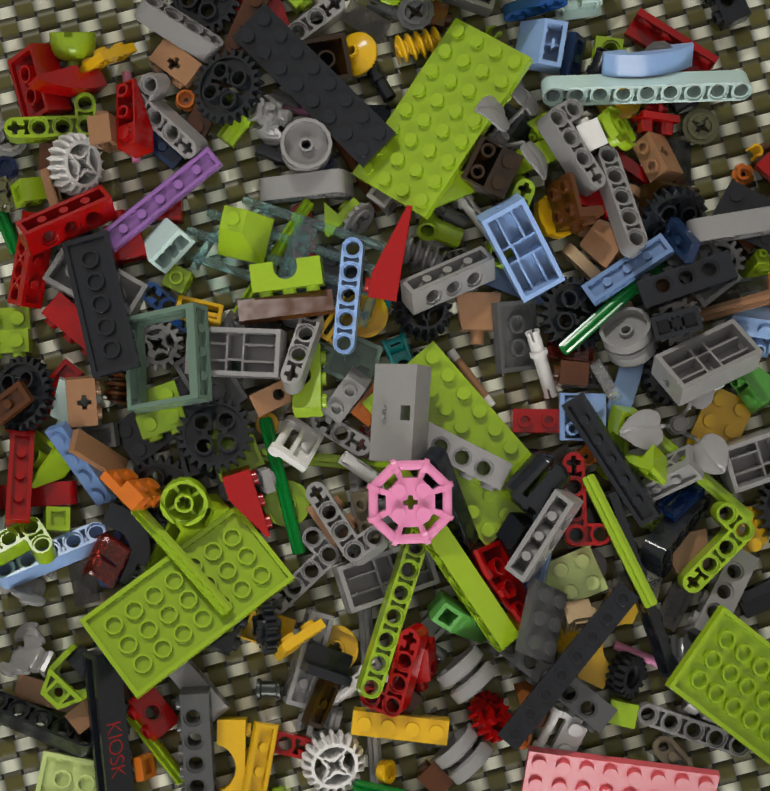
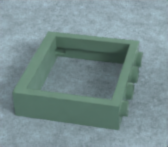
[125,302,213,413]

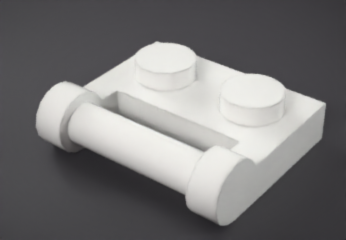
[268,415,324,473]
[531,705,587,752]

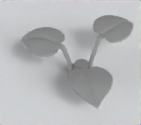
[475,83,548,181]
[619,390,729,475]

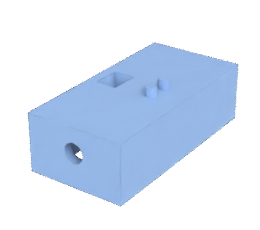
[476,193,565,303]

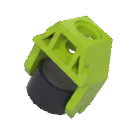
[40,643,88,710]

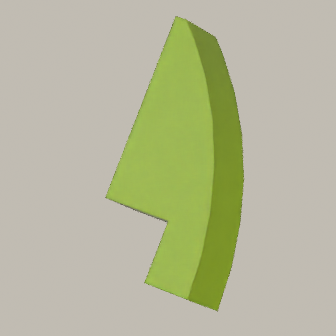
[144,493,230,571]

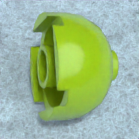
[49,32,96,66]
[160,477,208,526]

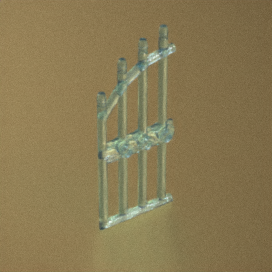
[182,197,387,328]

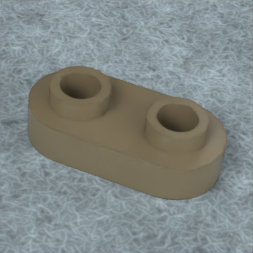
[651,734,693,767]

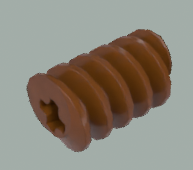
[101,371,127,404]

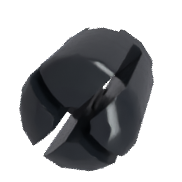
[501,451,570,519]

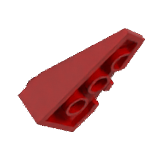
[364,205,412,302]
[469,540,527,625]

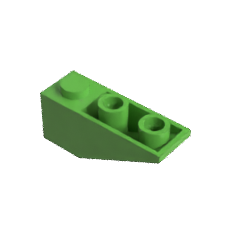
[729,367,770,414]
[427,589,487,644]

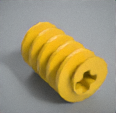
[394,26,442,65]

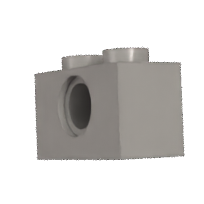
[323,366,372,423]

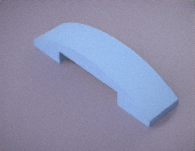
[601,42,694,77]
[606,363,645,427]

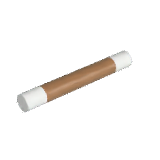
[446,348,496,407]

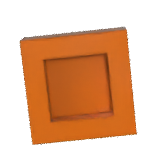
[131,752,157,782]

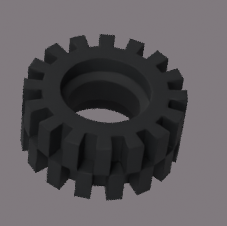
[605,651,647,698]

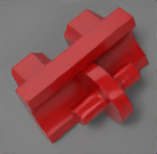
[631,103,680,138]

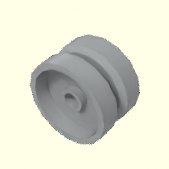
[280,117,332,173]
[599,307,657,368]
[436,644,497,705]
[433,723,494,785]

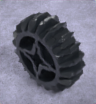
[390,286,453,342]

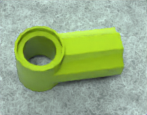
[217,110,256,148]
[417,212,464,249]

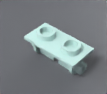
[555,0,603,21]

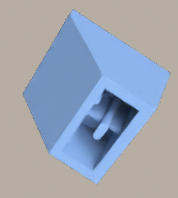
[516,18,569,75]
[724,298,770,358]
[559,393,606,442]

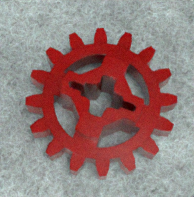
[467,690,512,744]

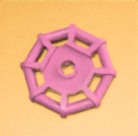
[366,458,454,546]

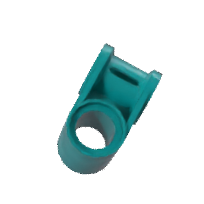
[381,332,412,364]

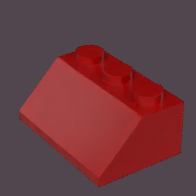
[7,43,72,127]

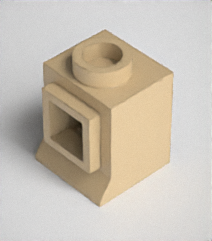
[561,598,596,635]

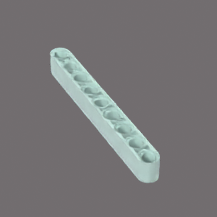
[540,70,752,106]

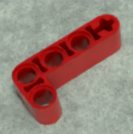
[561,452,610,547]
[0,481,78,509]
[360,623,429,717]

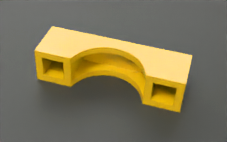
[576,589,638,689]
[351,706,450,746]
[217,716,252,791]

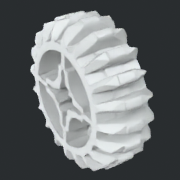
[46,132,105,196]
[300,729,365,791]

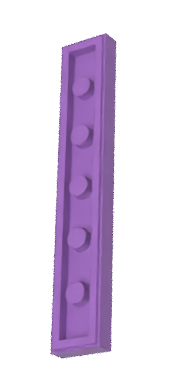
[103,146,223,253]

